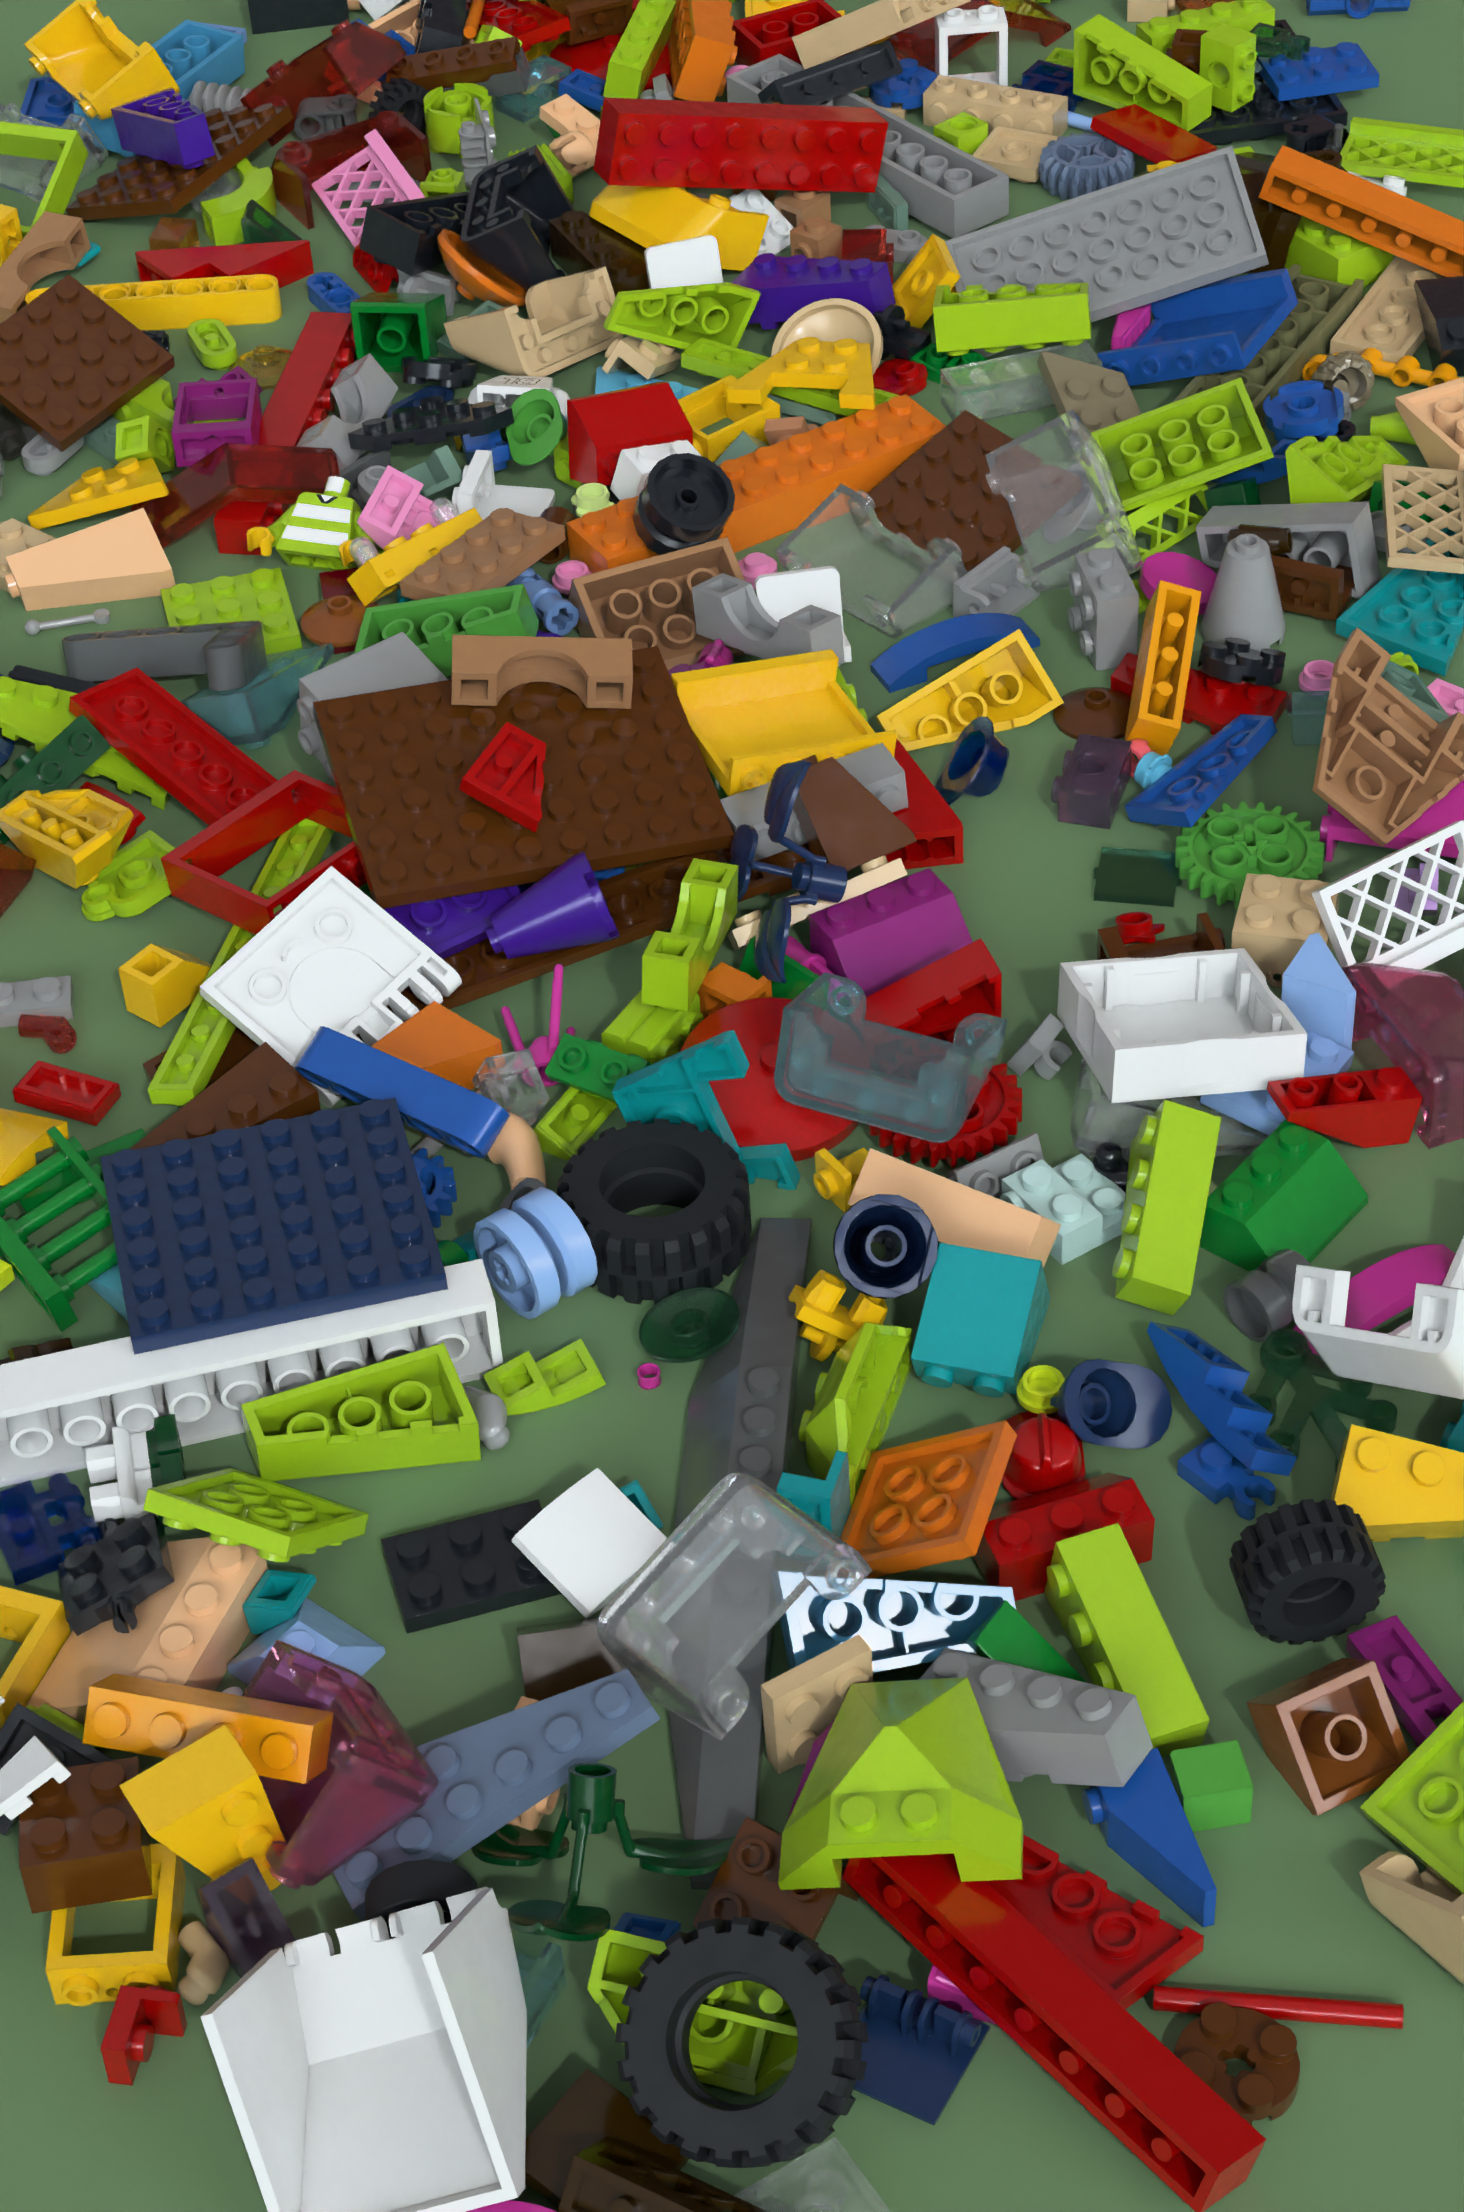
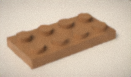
[399,508,566,600]

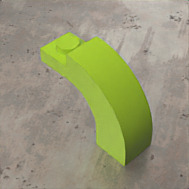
[200,157,277,246]

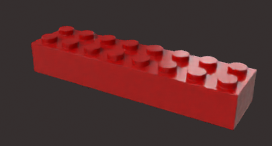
[593,98,889,193]

